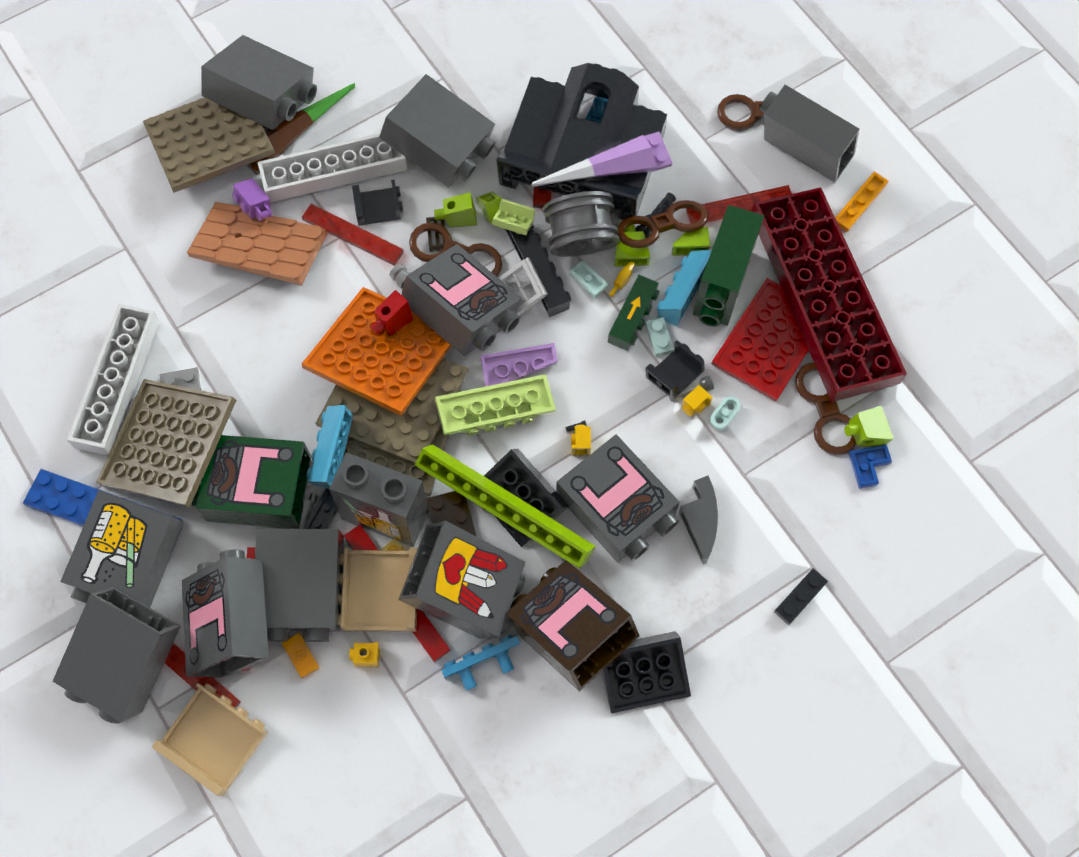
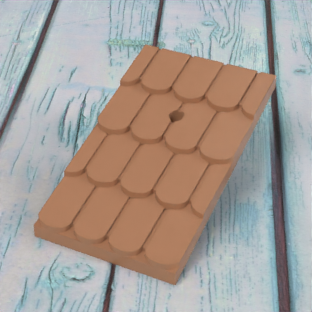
[187,202,328,285]

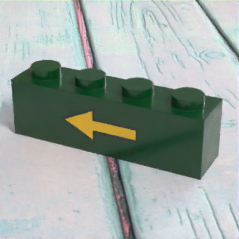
[607,275,660,351]

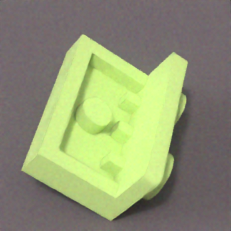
[492,199,535,235]

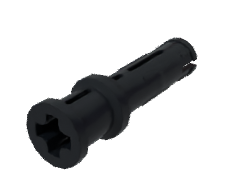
[635,192,676,238]

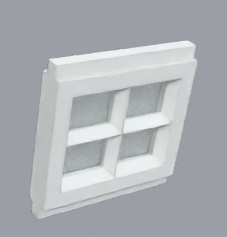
[499,257,548,315]

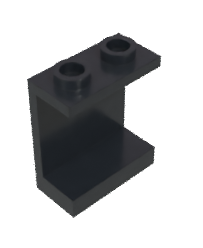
[352,179,403,226]
[645,340,705,399]

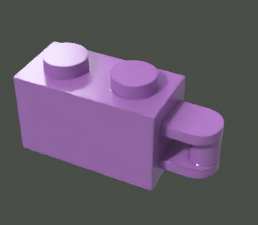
[232,178,272,221]

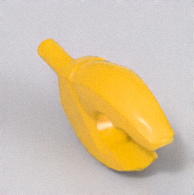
[609,262,635,297]

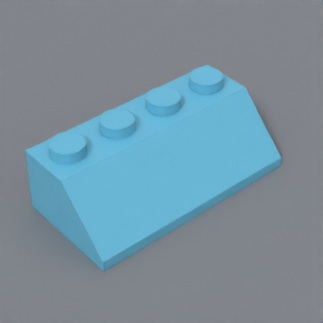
[656,250,711,327]
[307,405,354,489]

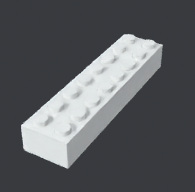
[258,133,407,203]
[67,304,160,456]

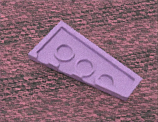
[480,343,558,386]

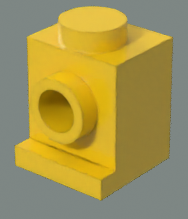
[681,385,713,417]
[571,425,591,455]
[349,642,380,667]

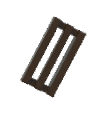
[426,217,445,252]

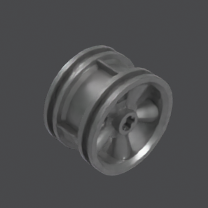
[543,191,620,257]

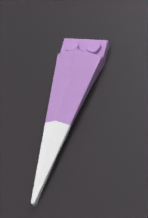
[531,132,673,187]

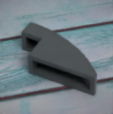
[679,475,718,564]

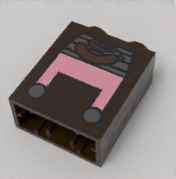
[506,560,640,692]

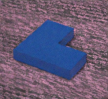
[848,444,892,489]

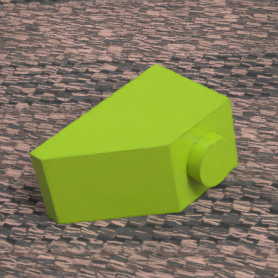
[476,191,502,224]
[672,227,710,256]

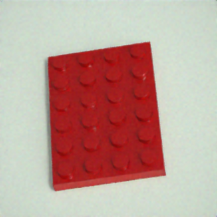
[711,278,809,402]

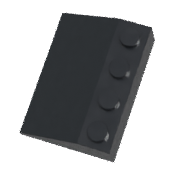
[484,449,569,547]
[601,631,691,714]

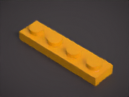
[835,171,889,233]

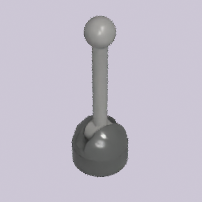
[669,375,714,401]

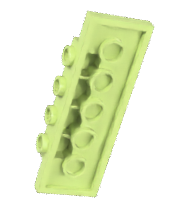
[435,374,556,436]

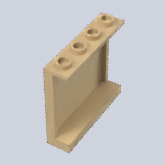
[338,547,418,632]
[152,683,268,796]

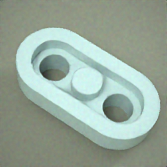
[710,396,741,430]

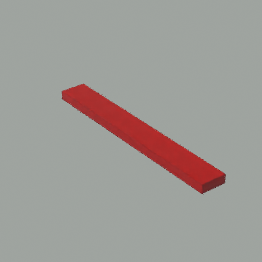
[344,525,451,663]

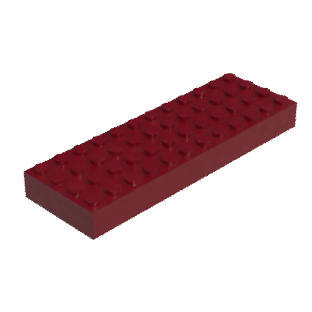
[751,187,907,402]

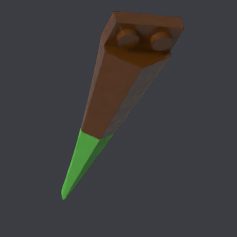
[247,83,355,175]

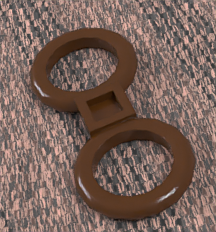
[717,94,764,130]
[617,200,709,249]
[409,222,502,276]
[795,363,857,455]

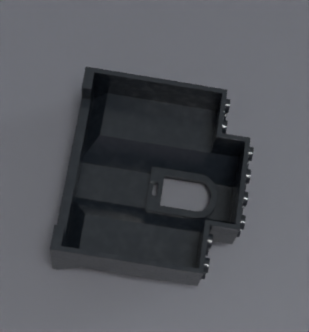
[496,63,667,220]

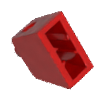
[370,290,413,335]

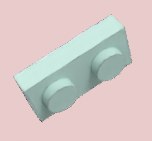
[569,261,608,299]
[645,317,674,357]

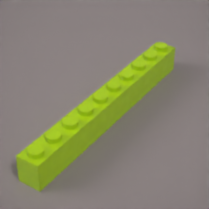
[415,444,596,569]

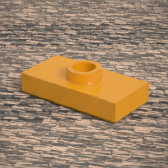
[282,633,320,678]

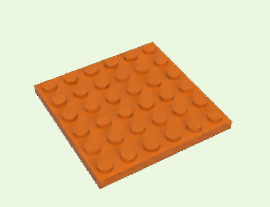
[302,287,452,416]

